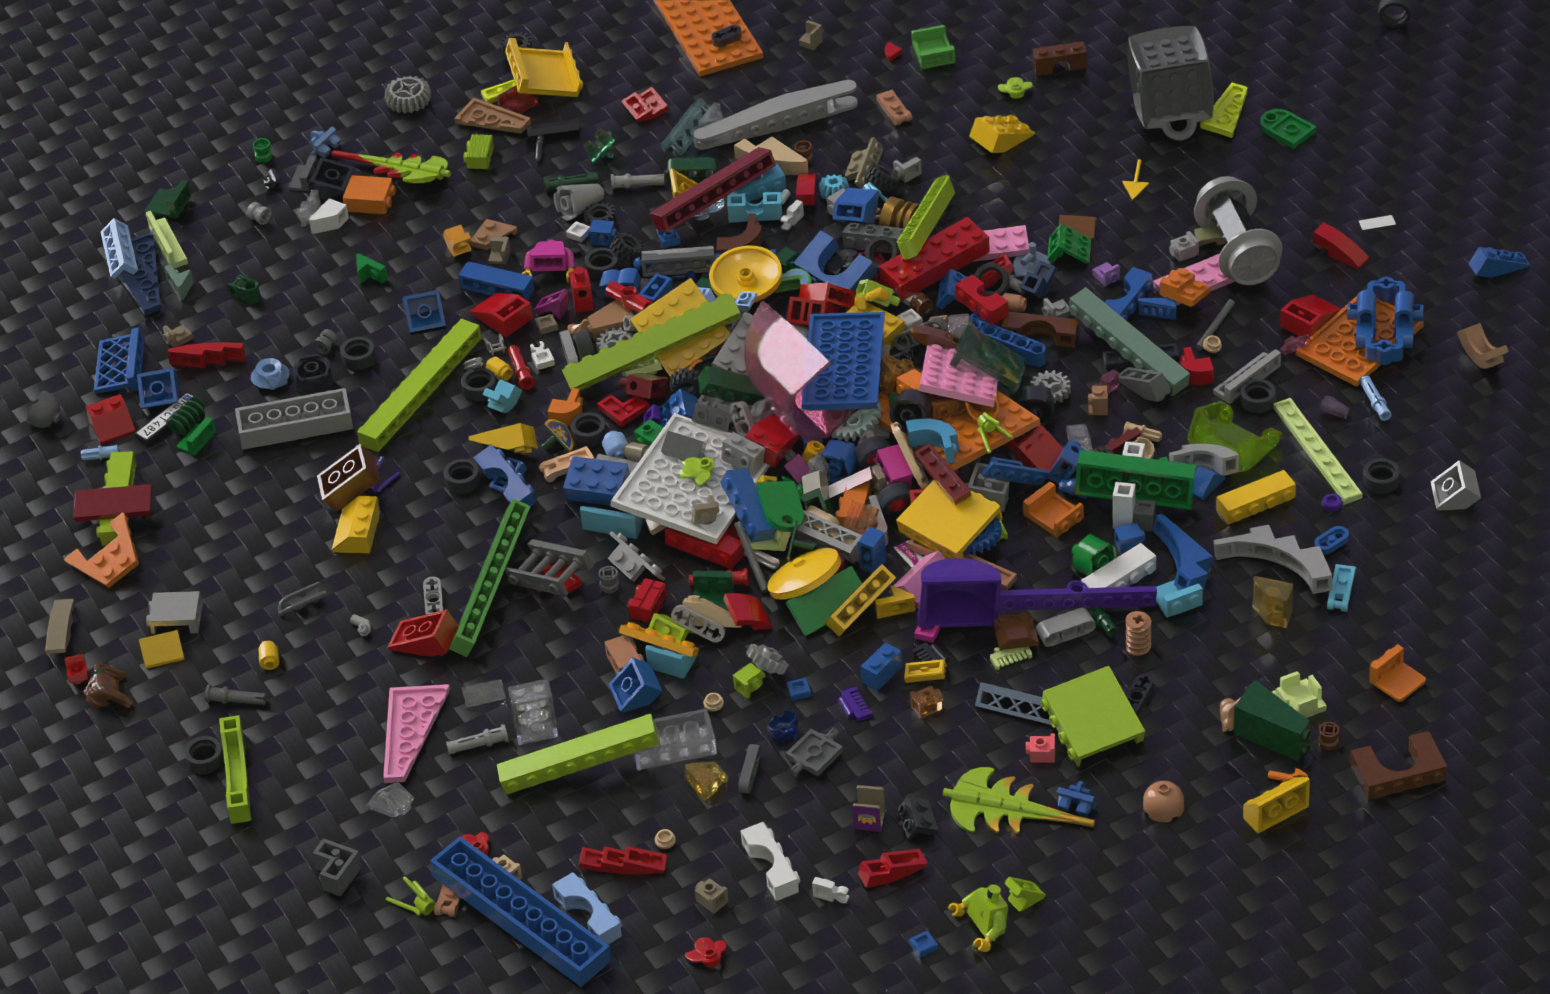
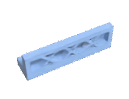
[101,218,138,279]

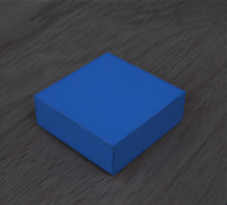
[787,678,811,701]
[909,930,938,958]

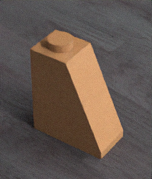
[587,300,635,342]

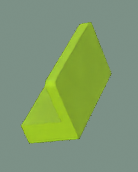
[648,613,695,642]

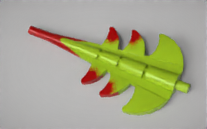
[332,150,451,183]

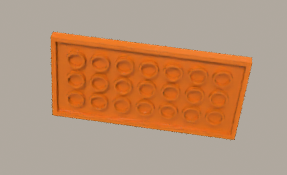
[653,0,764,76]

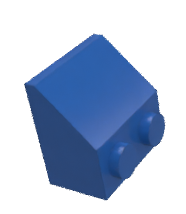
[402,290,446,333]
[137,368,180,409]
[609,657,662,713]

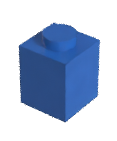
[1115,522,1145,554]

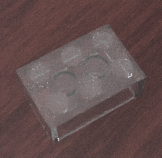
[508,679,558,745]

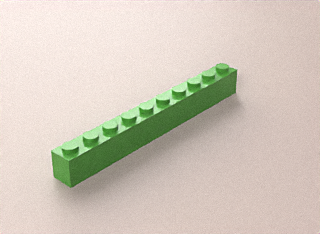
[449,498,530,657]

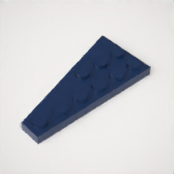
[104,231,161,315]

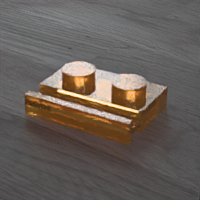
[842,500,879,540]

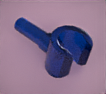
[672,270,697,284]

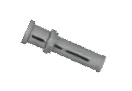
[611,173,664,190]
[446,724,509,755]

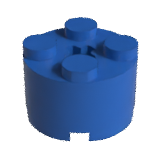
[816,440,859,483]

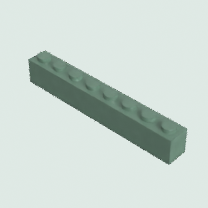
[1069,287,1190,397]

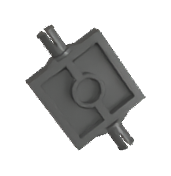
[786,727,843,776]

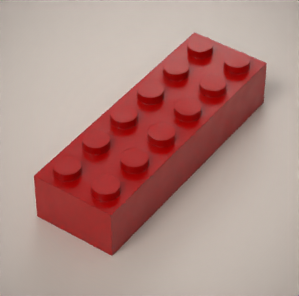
[879,217,990,301]

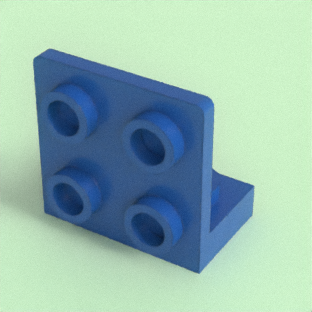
[936,269,967,309]

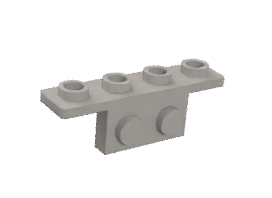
[607,531,666,582]

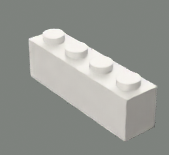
[1081,543,1156,588]

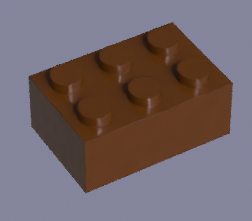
[317,444,381,512]

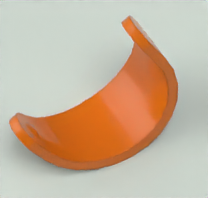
[965,393,999,421]

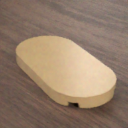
[890,422,929,489]

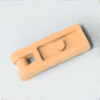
[539,446,594,482]

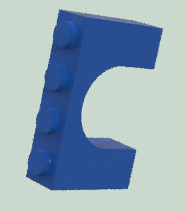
[794,230,878,291]

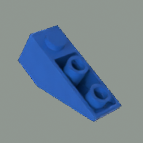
[1469,247,1530,278]

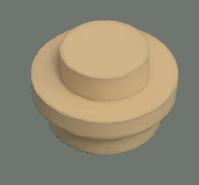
[1203,335,1222,353]
[703,693,724,711]
[655,829,676,849]

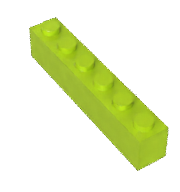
[96,451,136,546]

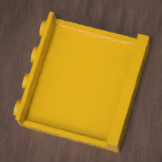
[505,38,583,97]
[896,480,1002,559]

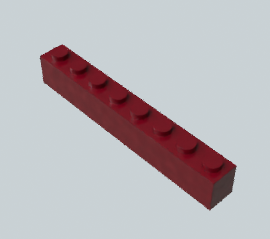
[650,147,776,232]

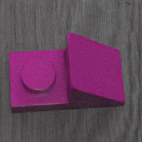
[534,289,568,320]

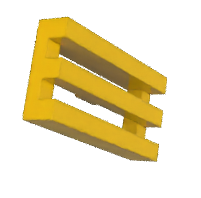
[904,659,946,683]

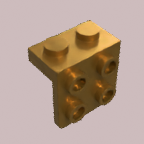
[880,355,920,394]

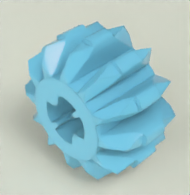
[819,174,849,201]

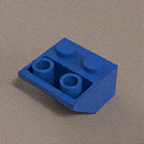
[832,188,880,225]
[659,388,698,427]

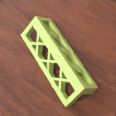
[146,211,188,268]

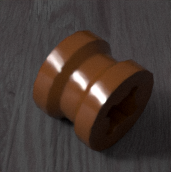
[910,292,933,315]

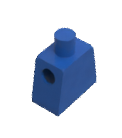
[1047,440,1085,485]

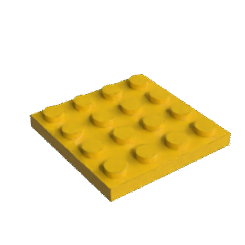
[630,278,730,376]

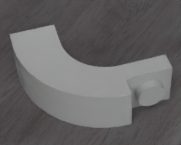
[1169,444,1239,476]

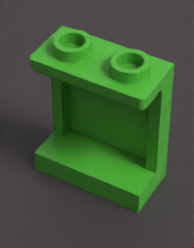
[912,25,955,69]

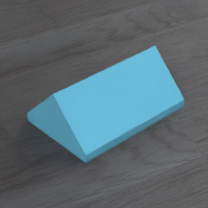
[580,506,646,539]

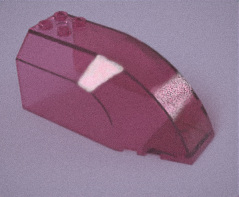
[744,301,859,440]

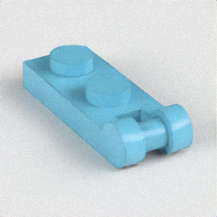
[1327,564,1356,612]

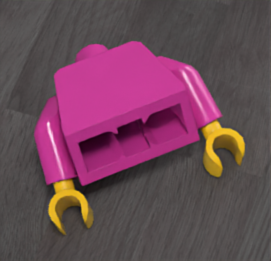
[522,240,575,283]

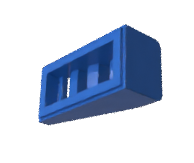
[1139,298,1176,320]
[489,456,527,493]

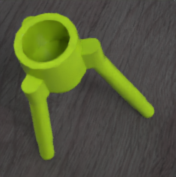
[977,412,1013,454]
[386,877,436,916]

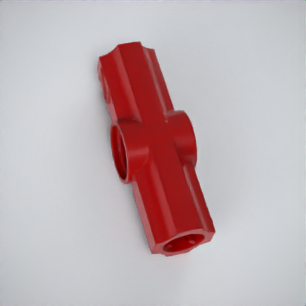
[605,281,653,313]

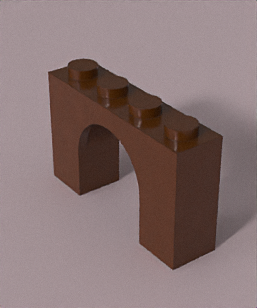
[1350,731,1447,800]

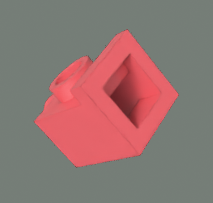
[1026,734,1055,763]

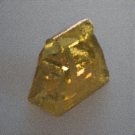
[685,761,728,800]

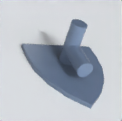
[1014,242,1052,277]

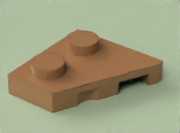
[470,219,517,250]

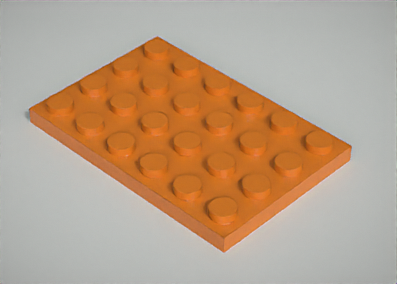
[1296,295,1424,387]

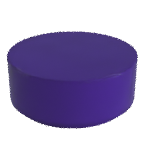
[1322,494,1342,512]

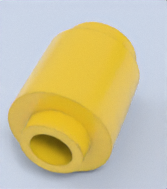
[486,357,513,381]
[802,441,824,469]
[258,641,279,670]

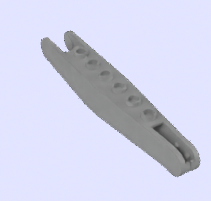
[694,80,858,150]

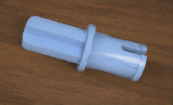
[81,445,119,460]

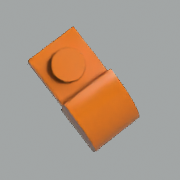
[547,388,583,426]

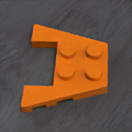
[64,512,139,588]

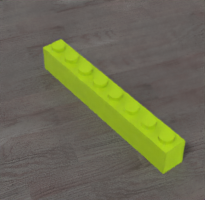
[497,714,660,795]

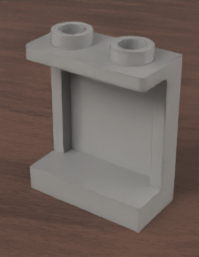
[146,591,203,634]

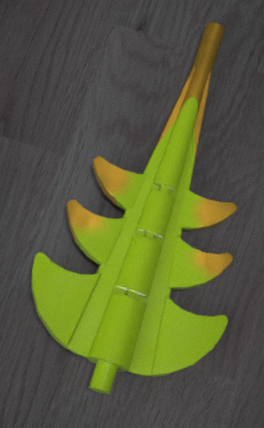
[943,767,1095,834]

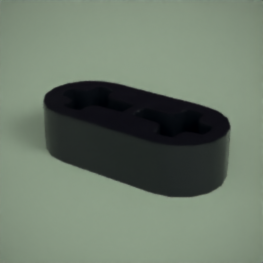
[711,25,742,47]

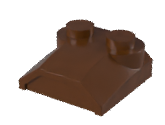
[994,612,1039,651]

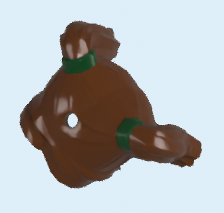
[83,663,133,708]

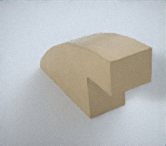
[734,137,808,175]

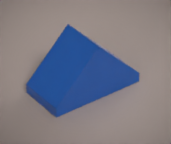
[1193,465,1225,501]

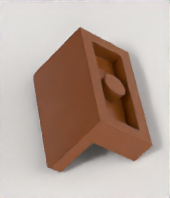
[1059,215,1097,239]

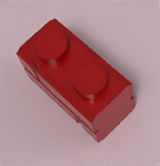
[627,578,667,623]

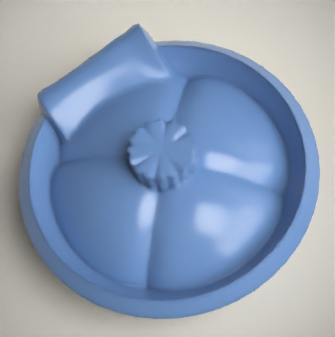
[251,358,289,390]

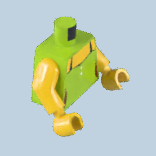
[846,279,900,310]

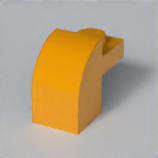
[443,225,472,257]

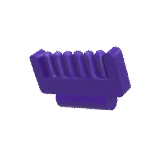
[838,687,872,721]

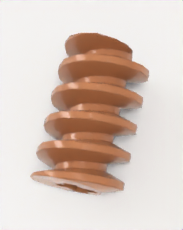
[1126,611,1151,656]

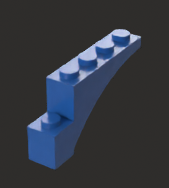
[1152,514,1213,590]

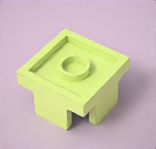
[1272,671,1326,718]

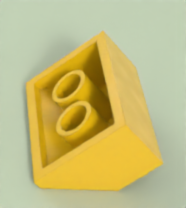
[332,496,380,553]
[1243,777,1310,833]

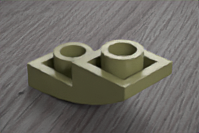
[1194,225,1227,246]

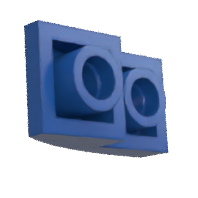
[656,228,681,248]

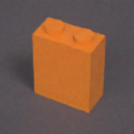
[343,175,396,214]

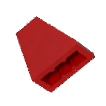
[799,283,856,309]

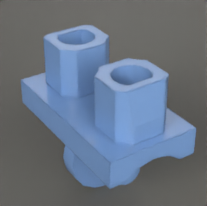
[310,127,341,158]

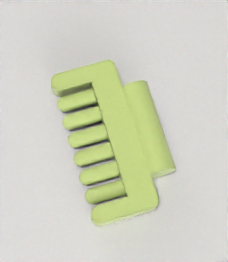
[990,647,1032,670]

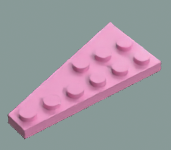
[383,685,450,783]

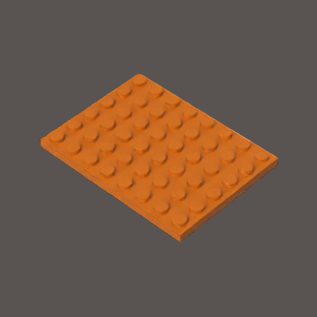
[877,371,1040,471]

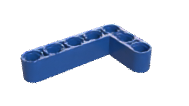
[965,312,1046,367]

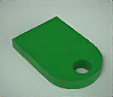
[1260,109,1317,149]
[756,481,804,532]

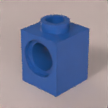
[589,220,617,246]

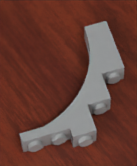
[1214,525,1333,594]

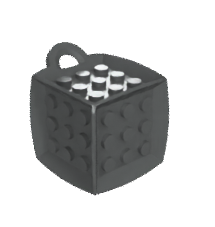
[1128,26,1214,141]

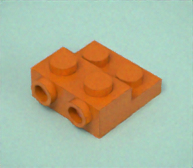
[1159,268,1211,307]

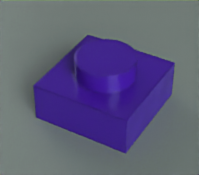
[643,404,661,424]

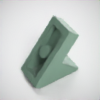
[164,264,193,300]

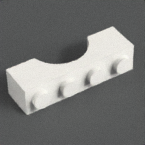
[741,822,800,901]

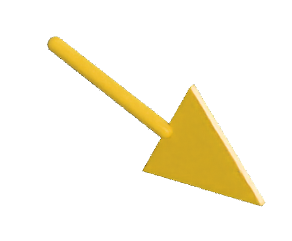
[1122,159,1149,200]

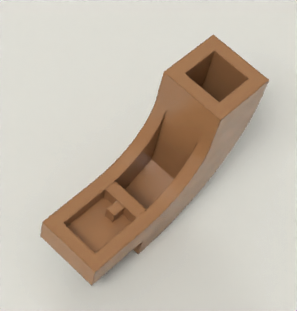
[1457,323,1509,369]

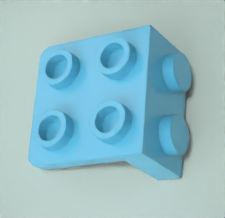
[1156,580,1203,618]

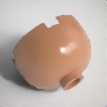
[1143,781,1184,822]

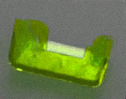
[1188,401,1282,472]

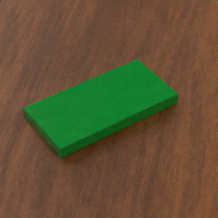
[786,566,862,637]

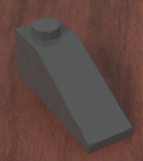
[1115,367,1171,402]

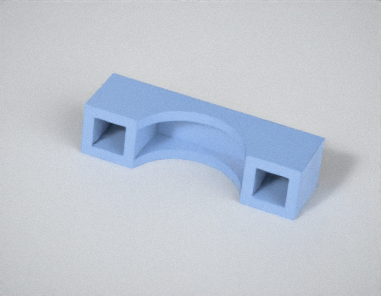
[552,872,622,944]

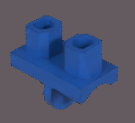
[1057,781,1097,817]

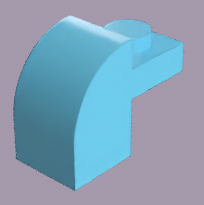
[483,380,522,413]

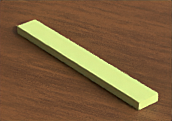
[1273,398,1362,504]

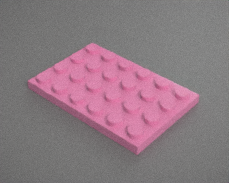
[919,344,1000,407]

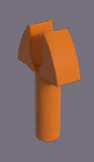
[1268,768,1308,782]

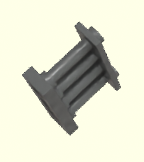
[504,539,594,596]

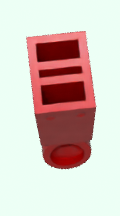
[787,296,840,325]

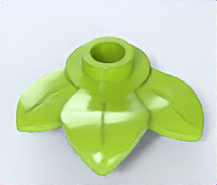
[998,77,1033,98]
[680,457,715,487]

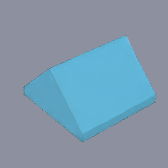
[645,645,696,679]

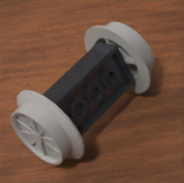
[1194,176,1282,285]

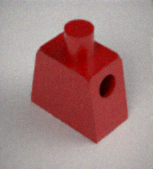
[569,267,594,313]

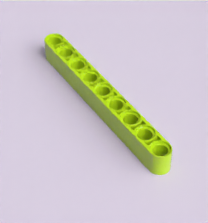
[897,175,955,259]

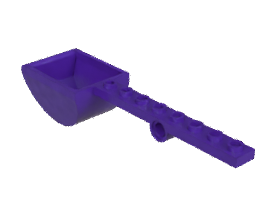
[917,558,1157,628]

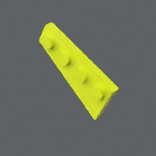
[1200,83,1248,138]

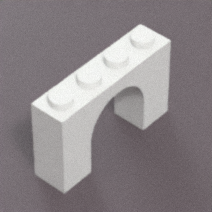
[1113,442,1145,529]

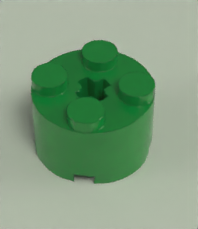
[1072,534,1116,576]

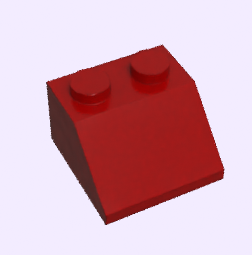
[85,394,136,445]

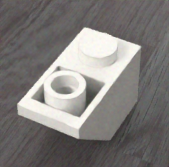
[309,199,349,234]

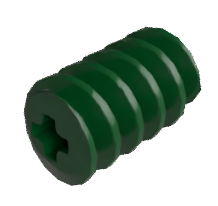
[166,397,206,436]

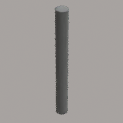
[1196,300,1235,350]
[734,522,768,593]

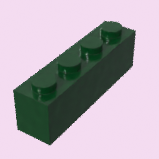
[698,366,776,410]

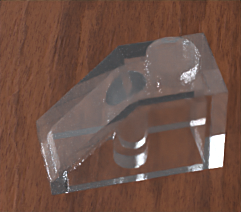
[366,782,414,817]

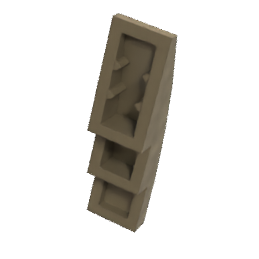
[45,599,75,654]

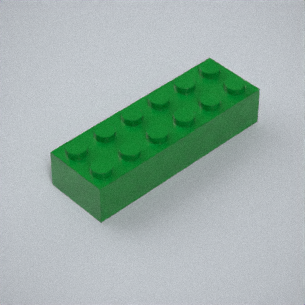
[1075,450,1196,510]

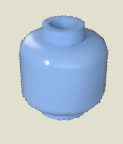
[602,431,628,458]

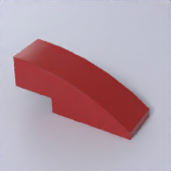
[796,173,817,205]
[1313,223,1369,270]
[858,849,928,888]

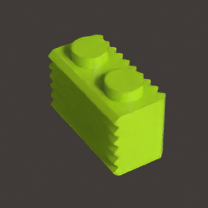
[463,134,494,169]

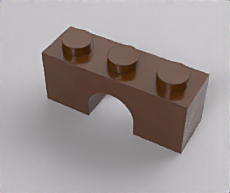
[1032,42,1087,76]

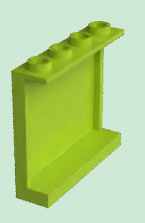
[1040,666,1145,767]

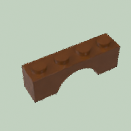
[1002,312,1079,348]

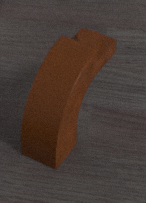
[716,214,763,254]

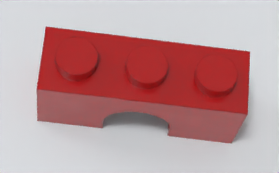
[955,274,1009,325]

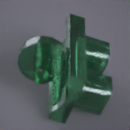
[584,129,616,162]

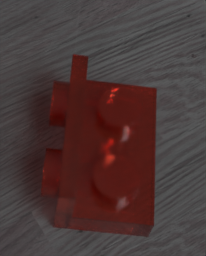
[497,86,538,114]

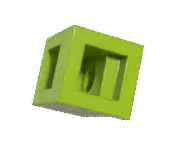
[733,663,765,699]

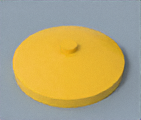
[709,246,782,303]
[767,548,841,599]

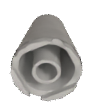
[554,184,604,221]

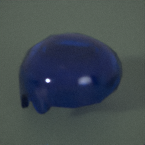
[767,710,798,739]

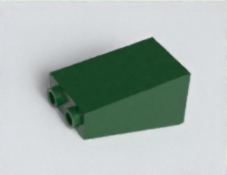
[1234,680,1311,762]

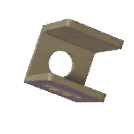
[853,785,885,832]

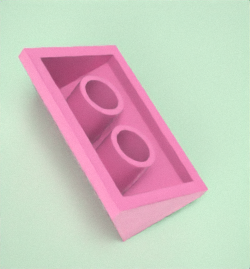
[889,550,945,609]

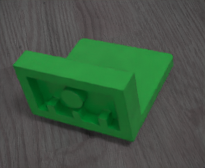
[1047,224,1091,264]

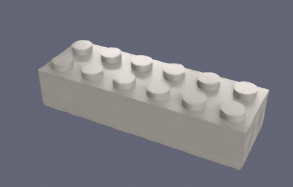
[235,388,353,449]

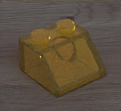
[1252,576,1293,628]

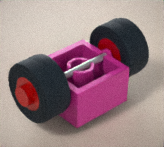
[854,436,914,515]

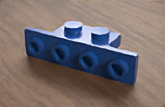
[982,457,1050,486]

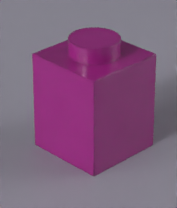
[783,454,813,484]

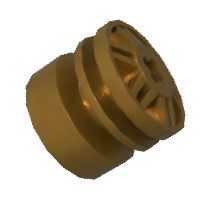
[879,197,920,228]

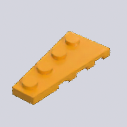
[619,622,699,657]

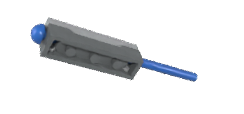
[633,246,776,277]

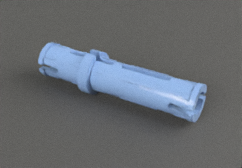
[1360,376,1391,421]

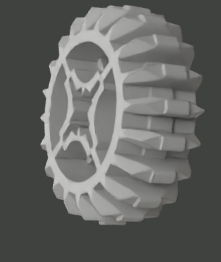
[385,75,431,114]

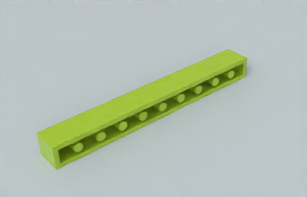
[562,293,742,391]
[357,319,482,452]

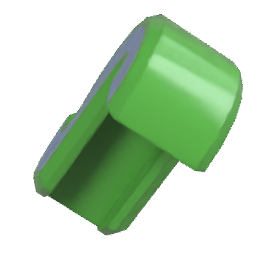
[774,268,812,293]

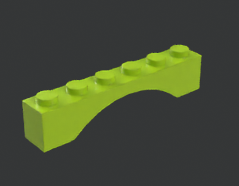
[219,715,251,824]

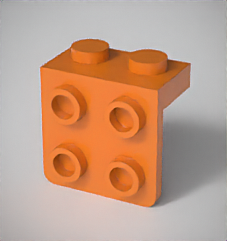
[1369,644,1426,702]

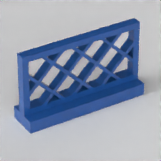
[94,327,145,394]

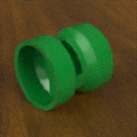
[253,138,272,163]

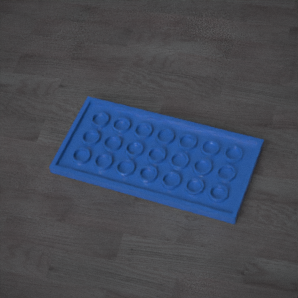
[801,312,885,411]

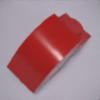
[1180,347,1214,385]

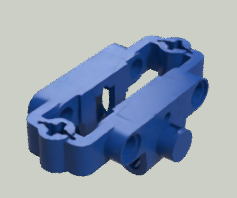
[1347,277,1423,365]

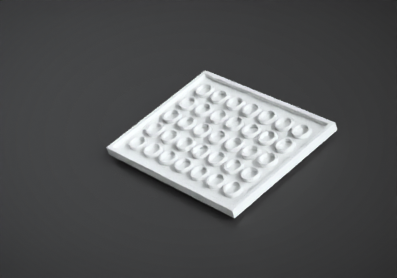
[611,413,770,544]

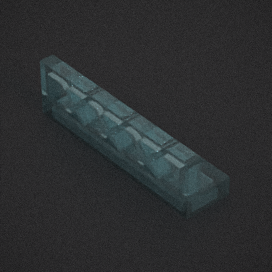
[660,97,715,155]

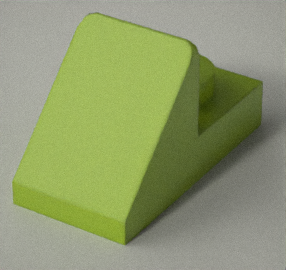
[1005,877,1046,911]

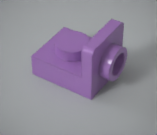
[1092,262,1120,286]

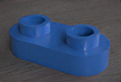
[1314,526,1349,555]

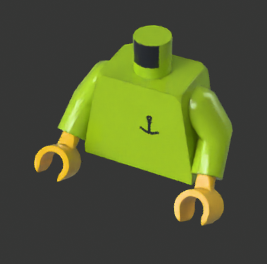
[948,885,1008,952]

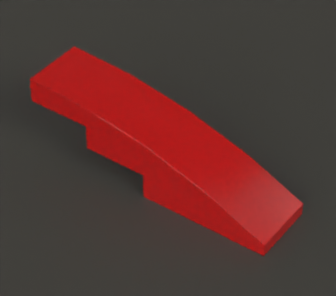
[167,342,246,368]
[578,846,667,874]

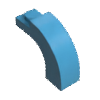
[906,419,959,464]

